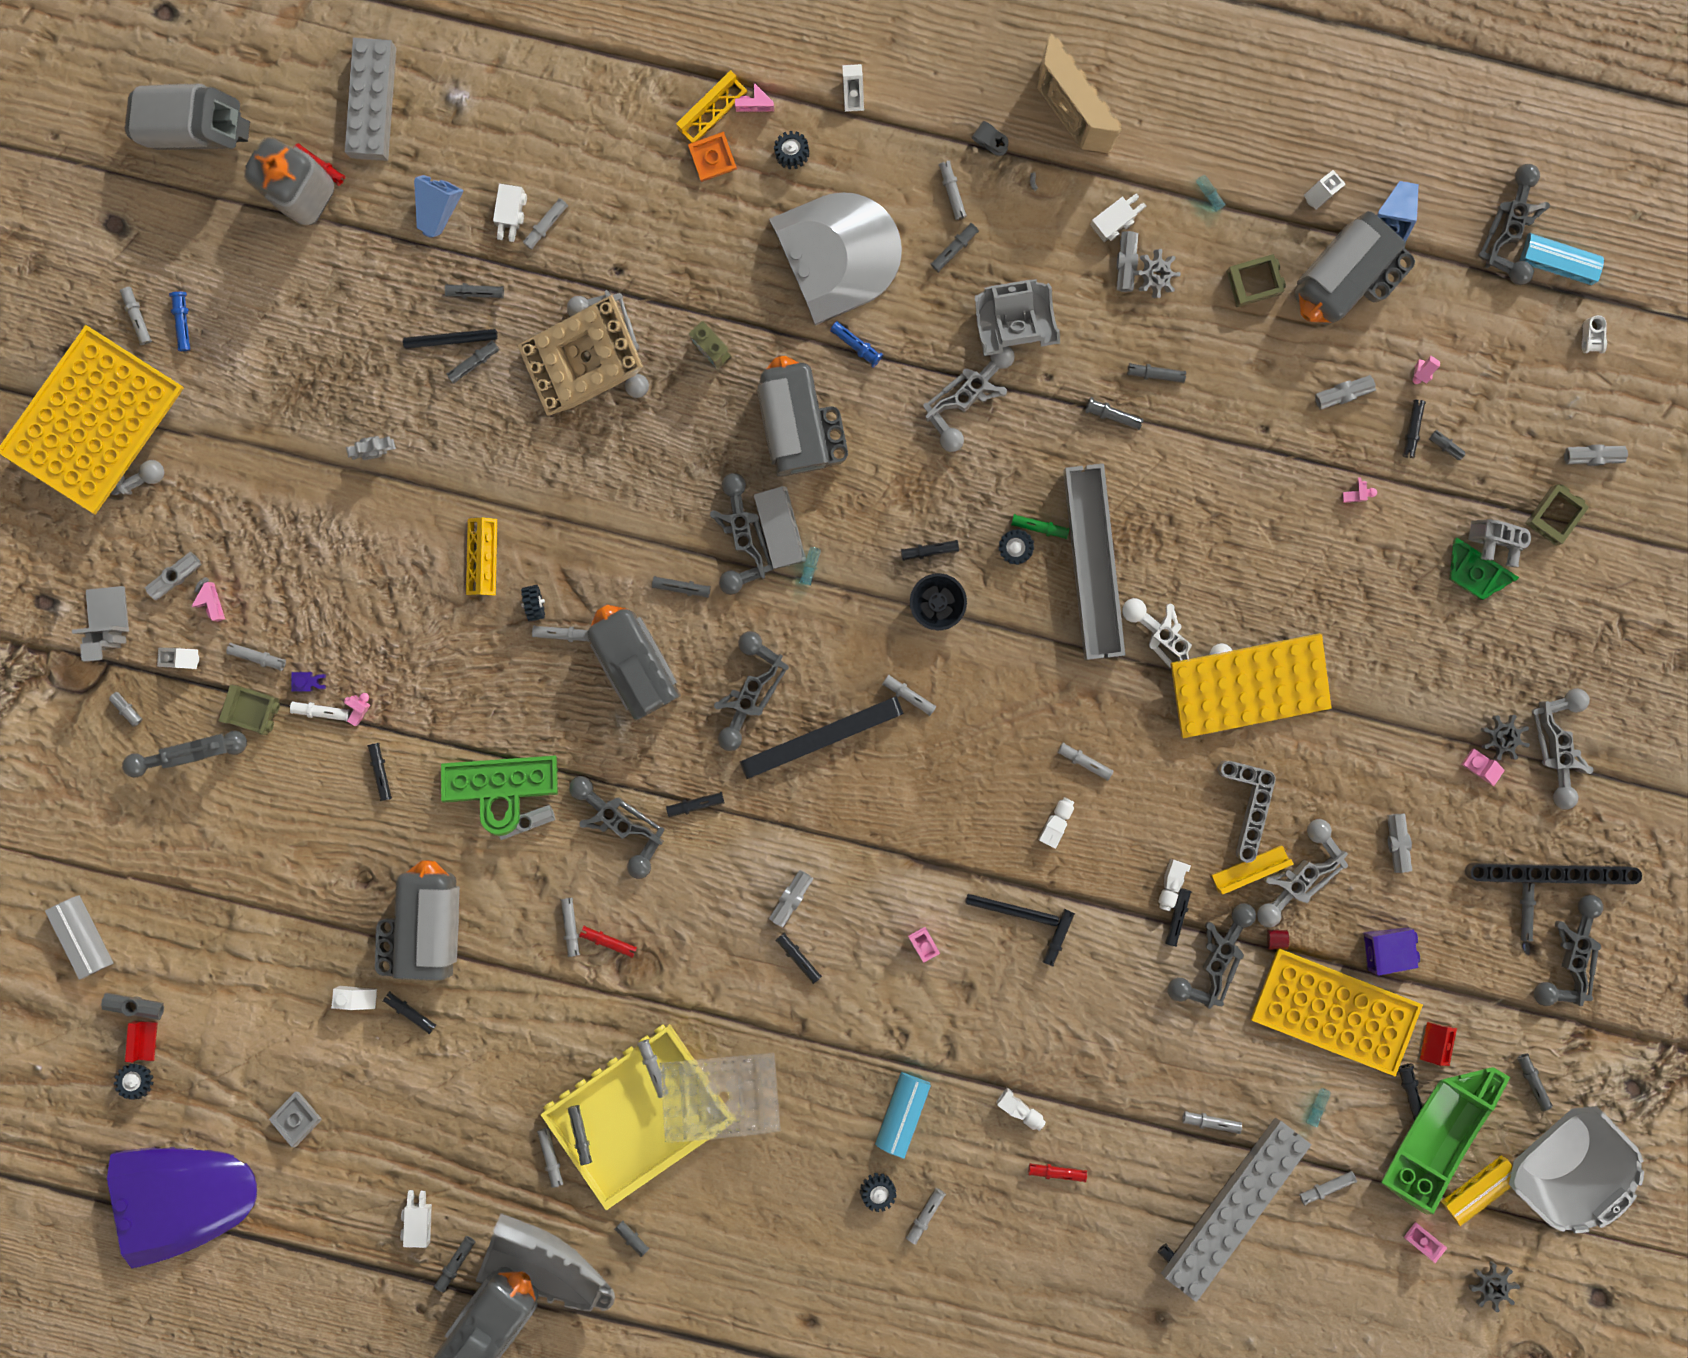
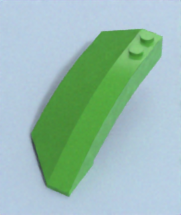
[1381,1067,1510,1215]

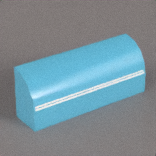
[1519,233,1604,286]
[875,1072,931,1158]

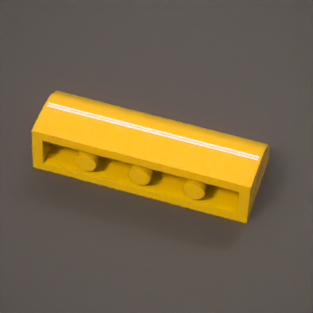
[1440,1155,1513,1227]

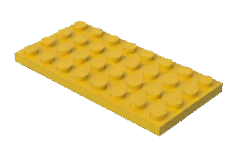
[1170,633,1332,738]
[1250,949,1423,1077]

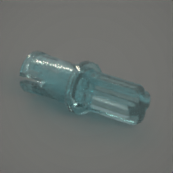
[1196,175,1226,212]
[799,547,821,586]
[1306,1088,1331,1127]

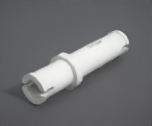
[290,702,350,721]

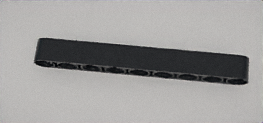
[739,696,904,780]
[1465,863,1642,884]

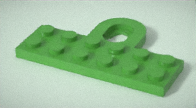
[441,756,558,836]

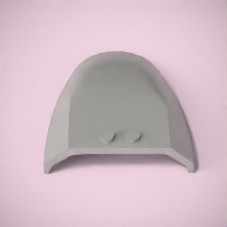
[476,1214,615,1312]

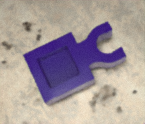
[291,672,326,691]

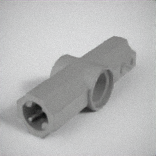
[1116,231,1138,292]
[1315,375,1376,410]
[1564,445,1628,466]
[145,552,202,601]
[499,804,556,840]
[1387,813,1412,873]
[769,870,814,928]

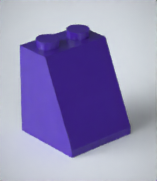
[1363,927,1420,975]

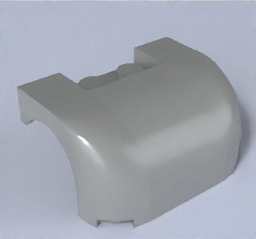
[975,279,1060,356]

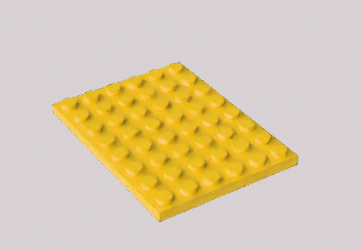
[0,325,184,515]

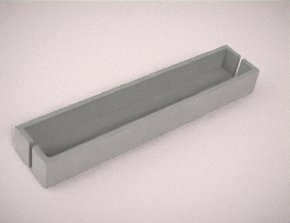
[1063,464,1125,660]
[1161,1118,1312,1302]

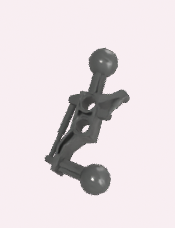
[1478,164,1550,285]
[710,473,773,595]
[714,631,789,751]
[122,731,247,778]
[569,776,664,879]
[1533,895,1603,1006]
[1167,903,1256,1009]

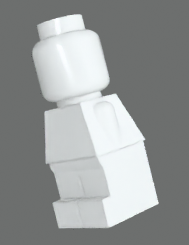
[1038,797,1074,849]
[1158,859,1191,911]
[996,1088,1046,1131]

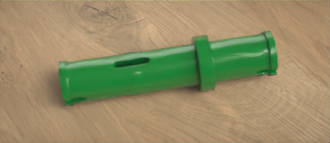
[1011,514,1070,540]

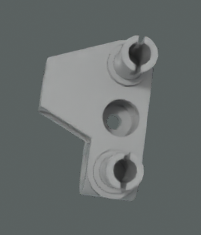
[1469,519,1531,568]

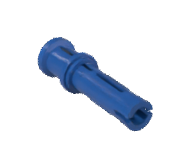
[169,292,191,351]
[830,321,884,368]

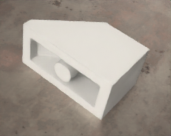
[842,64,864,112]
[1303,170,1345,210]
[157,648,199,669]
[332,986,377,1010]

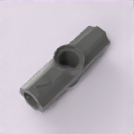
[101,993,164,1020]

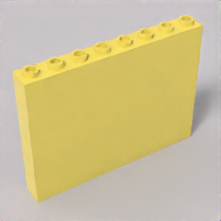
[541,1024,735,1210]

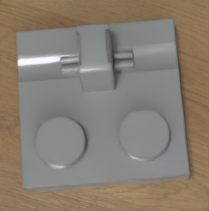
[269,1091,322,1147]

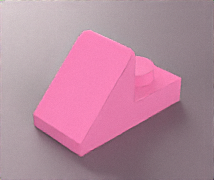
[735,84,774,112]
[192,582,225,622]
[1461,749,1505,786]
[908,927,940,963]
[1404,1222,1447,1263]

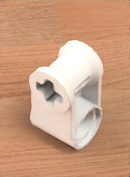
[1582,315,1607,353]

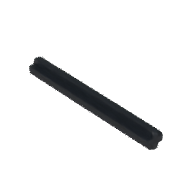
[403,329,498,349]
[965,894,1059,927]

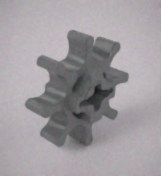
[1481,715,1530,760]
[1469,1261,1520,1313]

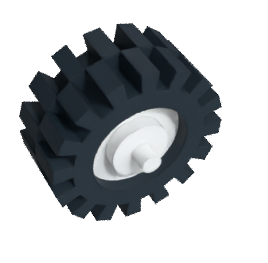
[774,131,810,169]
[998,529,1034,565]
[521,585,545,622]
[114,1064,154,1100]
[860,1173,897,1212]

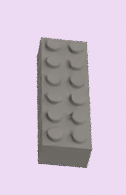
[345,38,396,161]

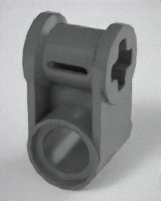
[972,121,1008,156]

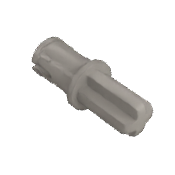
[109,692,143,727]

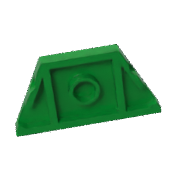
[1449,537,1519,600]

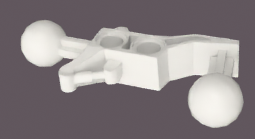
[1122,598,1233,668]

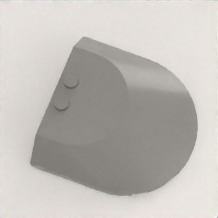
[769,193,902,326]
[1509,1106,1644,1233]

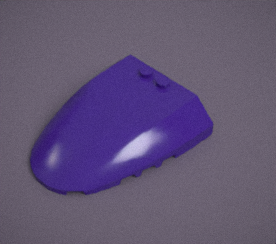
[107,1147,257,1269]

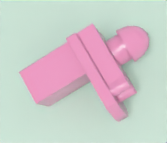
[1412,356,1440,384]
[1343,477,1377,503]
[344,693,370,726]

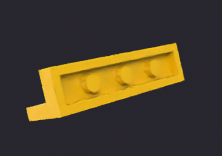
[676,70,748,143]
[466,517,497,596]
[1211,845,1294,895]

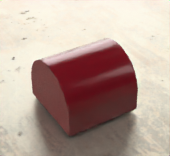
[1267,930,1289,949]

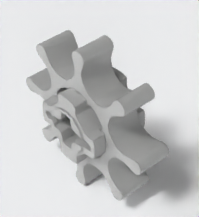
[1134,249,1181,298]
[346,436,396,460]

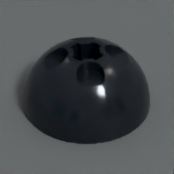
[910,573,967,631]

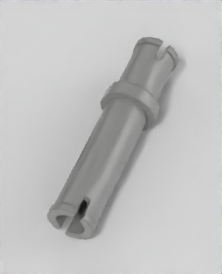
[938,161,967,220]
[522,198,568,250]
[119,287,152,345]
[532,625,590,642]
[226,643,286,671]
[882,675,936,716]
[1057,743,1114,781]
[560,898,580,957]
[637,1039,669,1098]
[1182,1111,1242,1134]
[537,1127,564,1188]
[1299,1171,1357,1206]
[906,1188,946,1245]

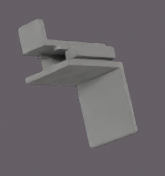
[72,586,129,661]

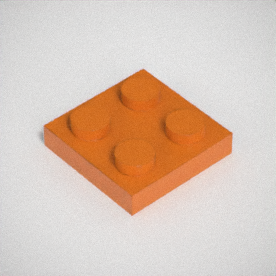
[688,132,737,182]

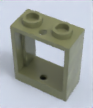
[1226,254,1286,307]
[1525,484,1589,546]

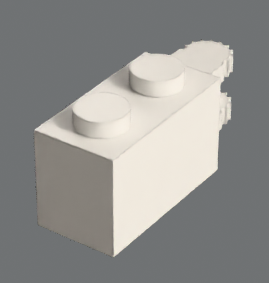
[493,184,527,242]
[1090,193,1146,242]
[400,1190,432,1248]

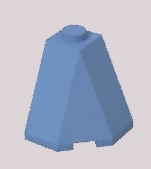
[414,175,464,238]
[1377,181,1419,242]

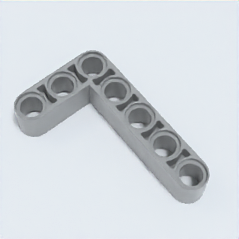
[1217,761,1276,863]

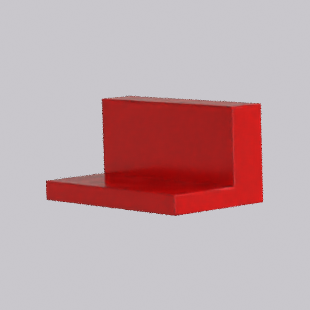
[125,1020,158,1063]
[1420,1022,1457,1066]

